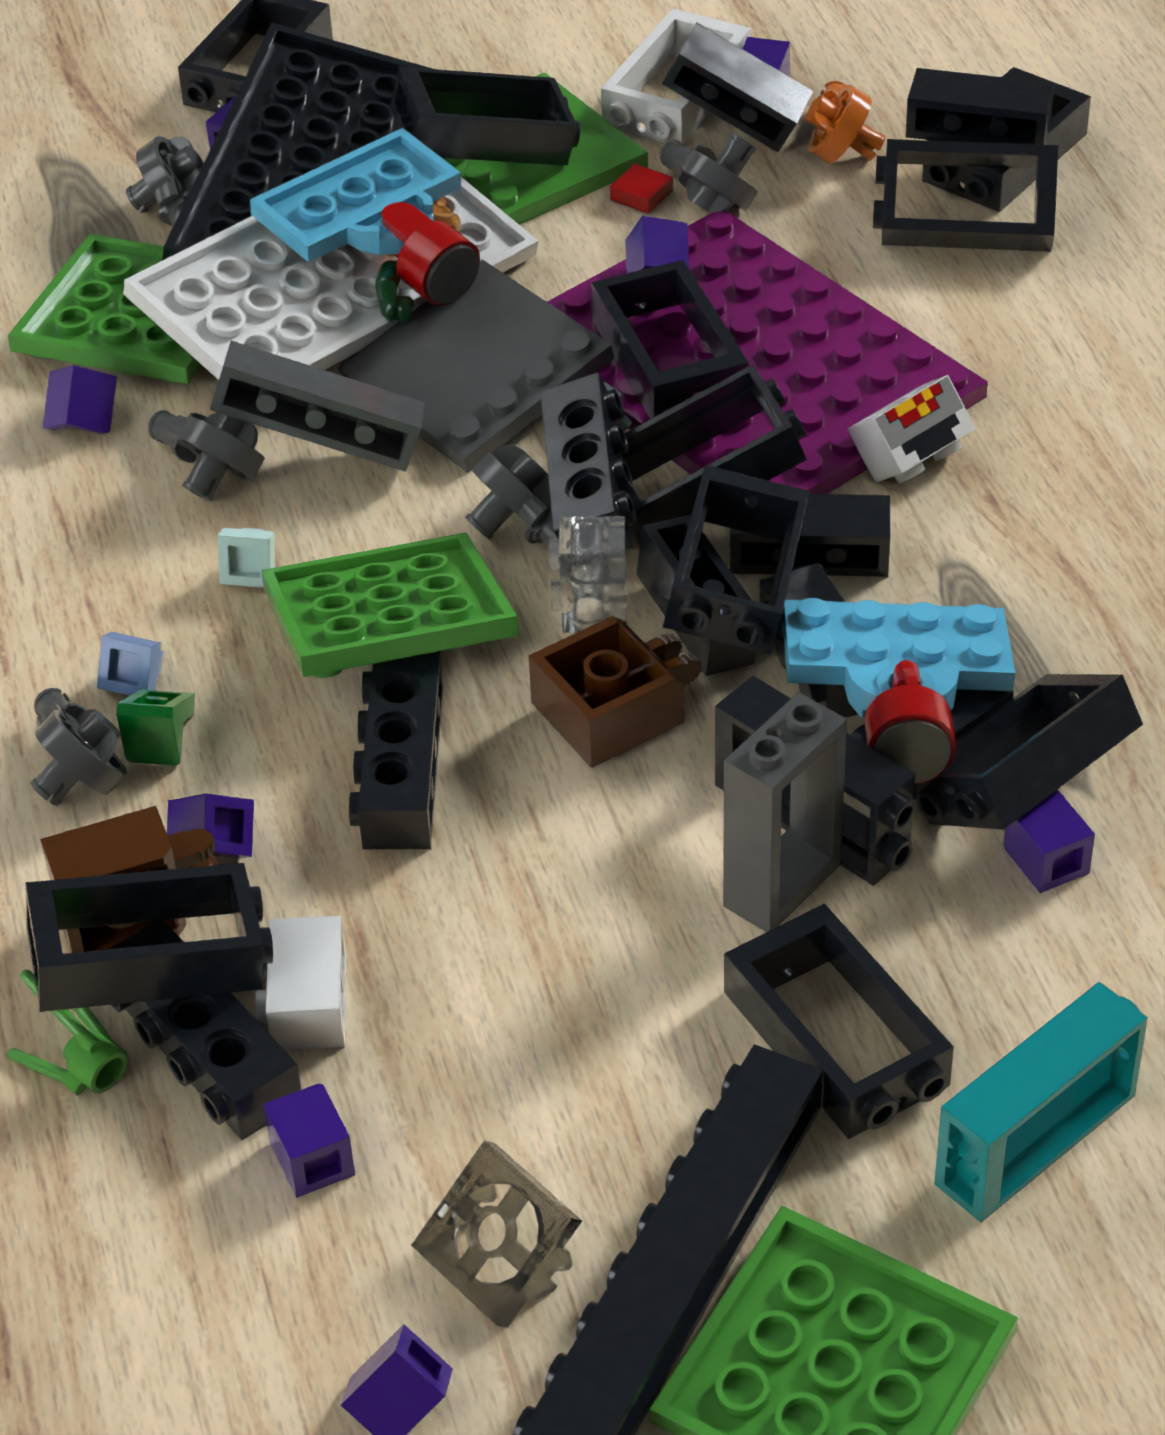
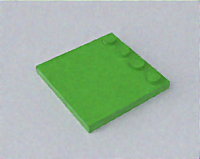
[442,72,648,224]
[8,233,202,384]
[261,532,519,678]
[649,1205,1018,1435]

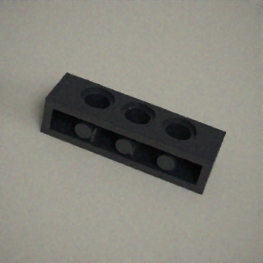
[541,372,637,567]
[349,651,444,849]
[107,920,301,1140]

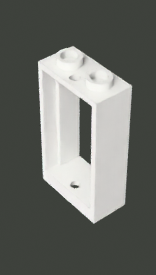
[601,8,751,144]

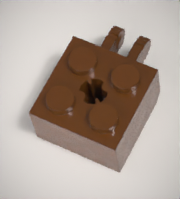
[528,616,703,768]
[40,806,219,953]

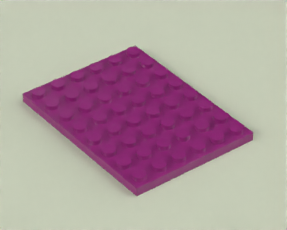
[547,211,988,494]

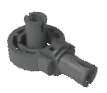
[660,133,758,214]
[126,136,204,227]
[148,410,265,502]
[465,445,585,571]
[30,688,127,806]

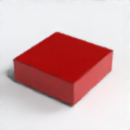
[610,164,673,214]

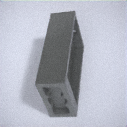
[723,692,847,932]

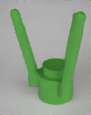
[7,969,128,1095]

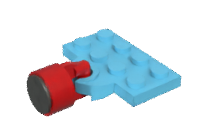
[250,128,480,306]
[782,598,1016,784]

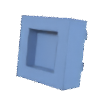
[97,632,163,696]

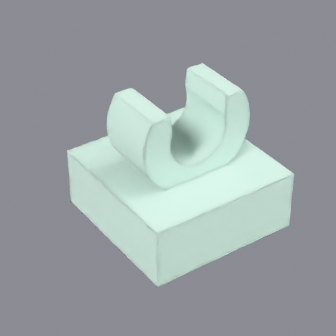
[218,528,275,588]

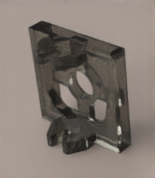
[411,1140,582,1328]

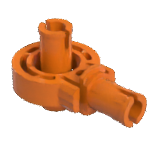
[805,80,886,164]

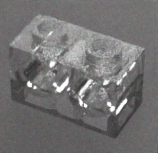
[549,516,627,633]

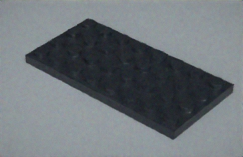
[162,23,433,261]

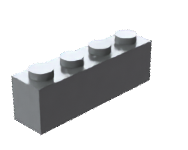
[210,340,425,472]

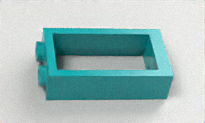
[934,981,1148,1223]

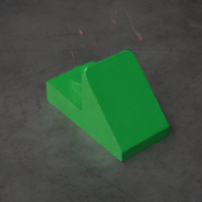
[116,689,195,766]

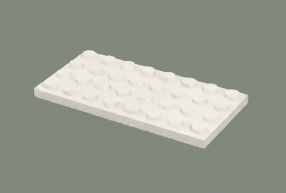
[123,177,539,380]

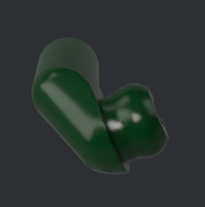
[375,260,414,323]

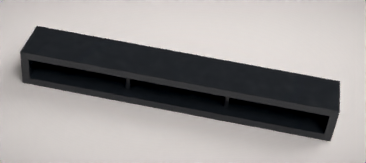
[513,1044,823,1435]

